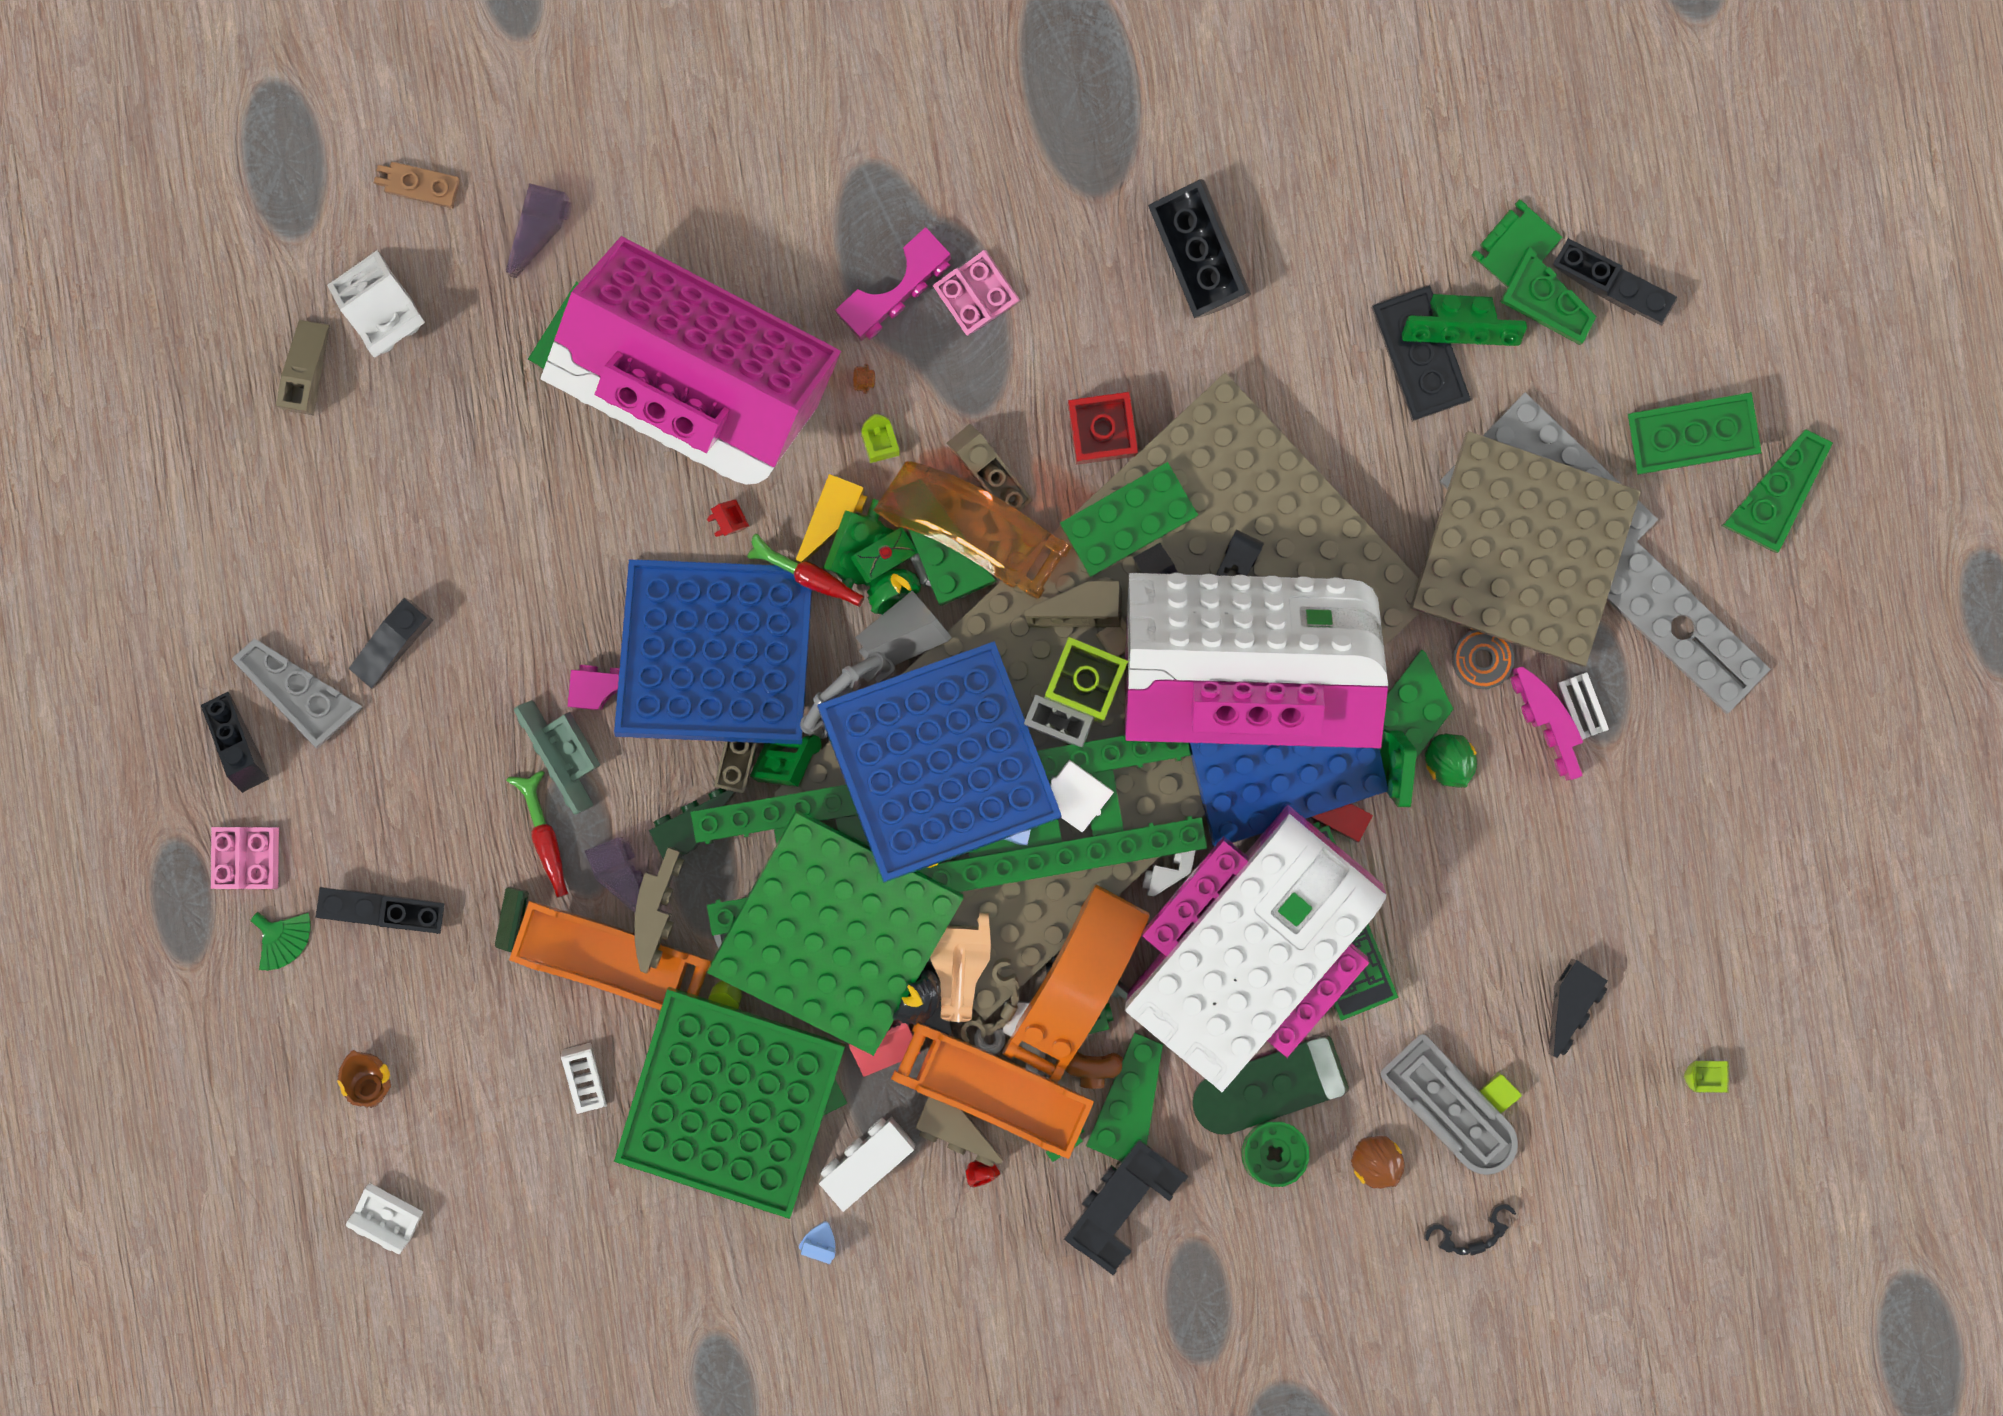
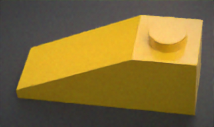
[796,474,868,563]

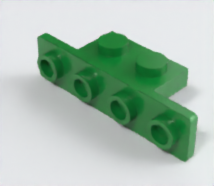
[1402,294,1527,346]

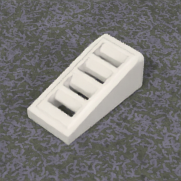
[561,1043,607,1114]

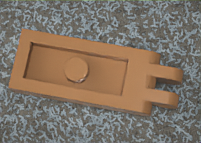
[373,162,460,209]

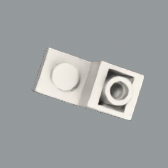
[1142,850,1196,897]

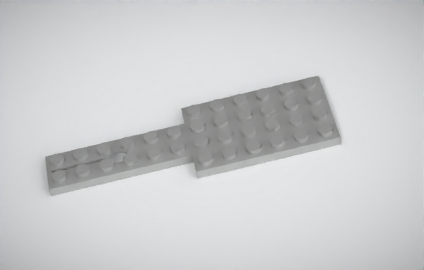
[1439,392,1771,714]

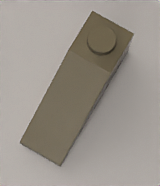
[1025,577,1123,627]

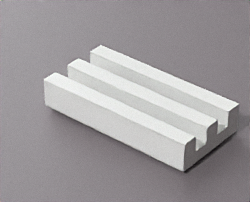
[1557,672,1609,740]

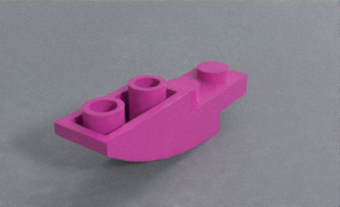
[1510,667,1584,781]

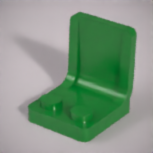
[1379,729,1417,807]

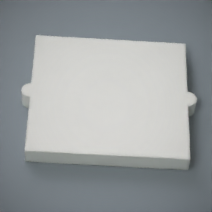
[1050,760,1114,833]

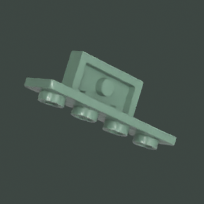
[514,700,601,815]

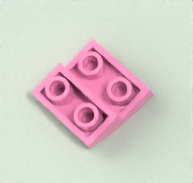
[932,250,1021,336]
[211,827,279,889]

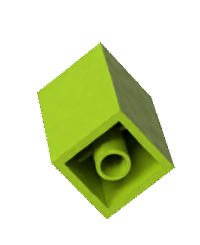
[1044,637,1128,724]

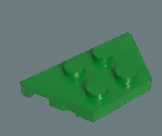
[1383,650,1454,758]

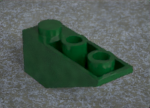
[649,788,736,859]

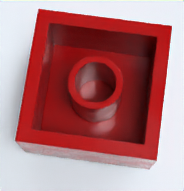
[1068,392,1138,465]

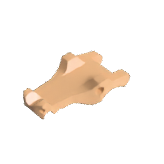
[930,912,991,1022]

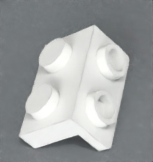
[346,1183,423,1254]

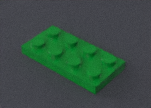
[1628,392,1762,475]
[1060,462,1198,577]

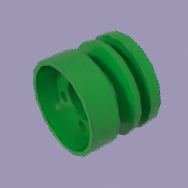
[1241,1121,1310,1187]

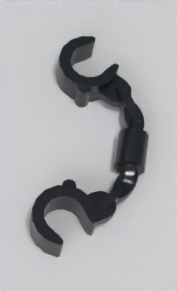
[1424,1203,1516,1256]

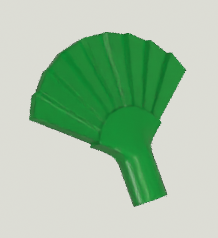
[250,912,311,971]

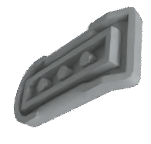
[1380,1034,1518,1175]

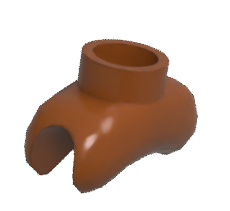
[1065,1052,1123,1089]

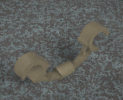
[961,958,1019,1043]

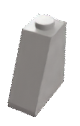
[855,591,952,665]
[1024,695,1094,748]

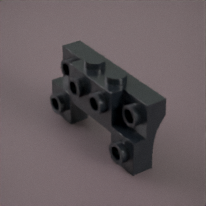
[1064,1139,1188,1276]

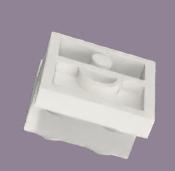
[327,251,425,358]

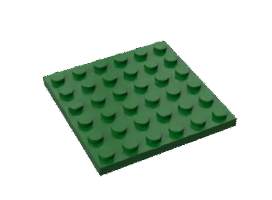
[707,810,963,1056]
[614,987,846,1219]

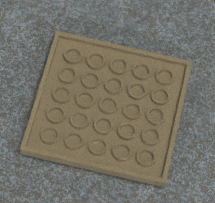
[1410,431,1641,667]

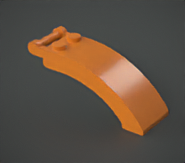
[1002,885,1150,1083]
[509,901,712,1011]
[891,1022,1094,1159]

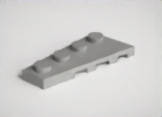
[232,638,363,749]

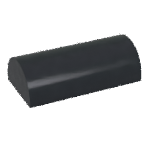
[1148,179,1251,318]

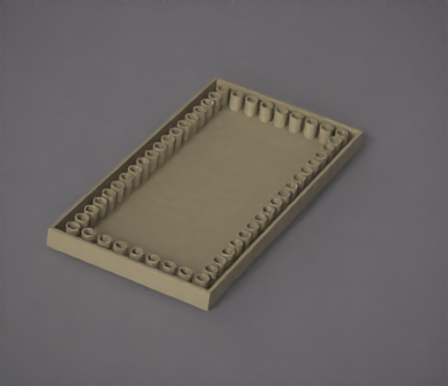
[774,373,1420,1020]

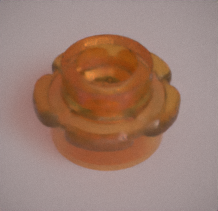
[853,364,875,394]

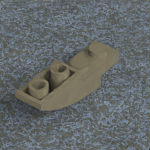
[634,847,685,973]

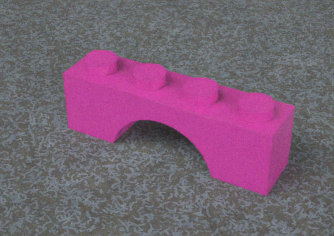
[835,227,951,341]
[567,665,620,710]

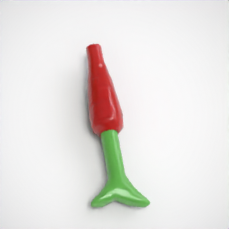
[747,534,864,607]
[506,771,568,898]

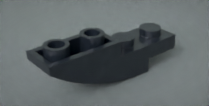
[1553,238,1677,326]
[315,887,445,934]

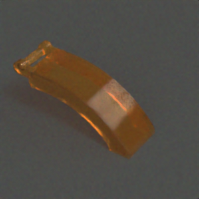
[873,461,1071,599]

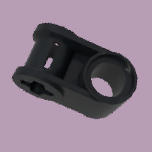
[1216,529,1264,576]

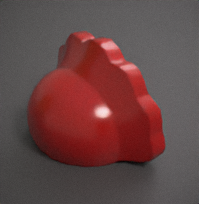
[965,1160,1000,1188]

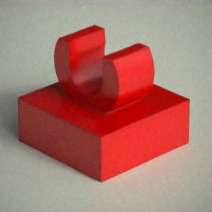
[707,499,749,537]

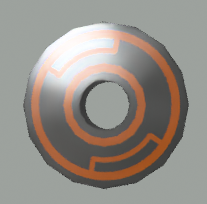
[1452,630,1514,689]

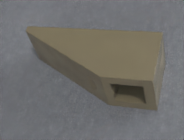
[276,320,330,416]
[947,424,1032,519]
[714,741,759,794]
[915,1097,1003,1167]

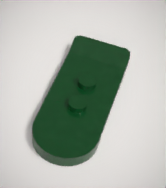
[1192,1035,1349,1135]

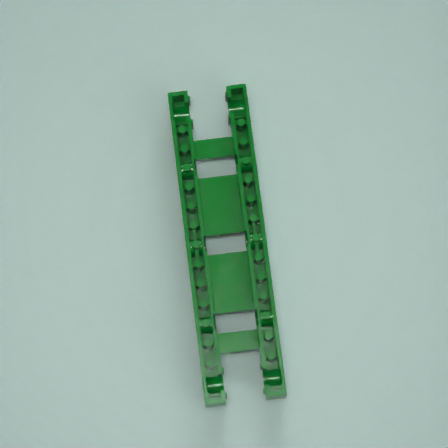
[691,735,1207,936]

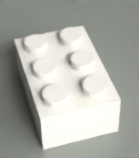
[819,1116,916,1212]

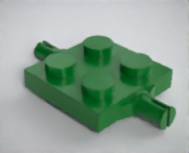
[824,499,894,589]

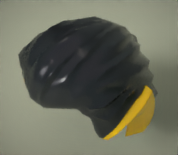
[892,970,941,1025]

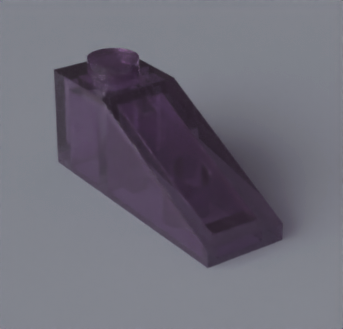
[506,183,572,278]

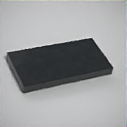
[1371,285,1471,422]

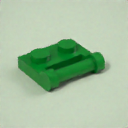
[750,735,822,787]

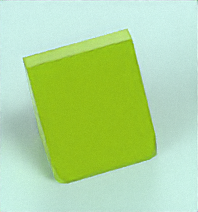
[1479,1072,1522,1113]

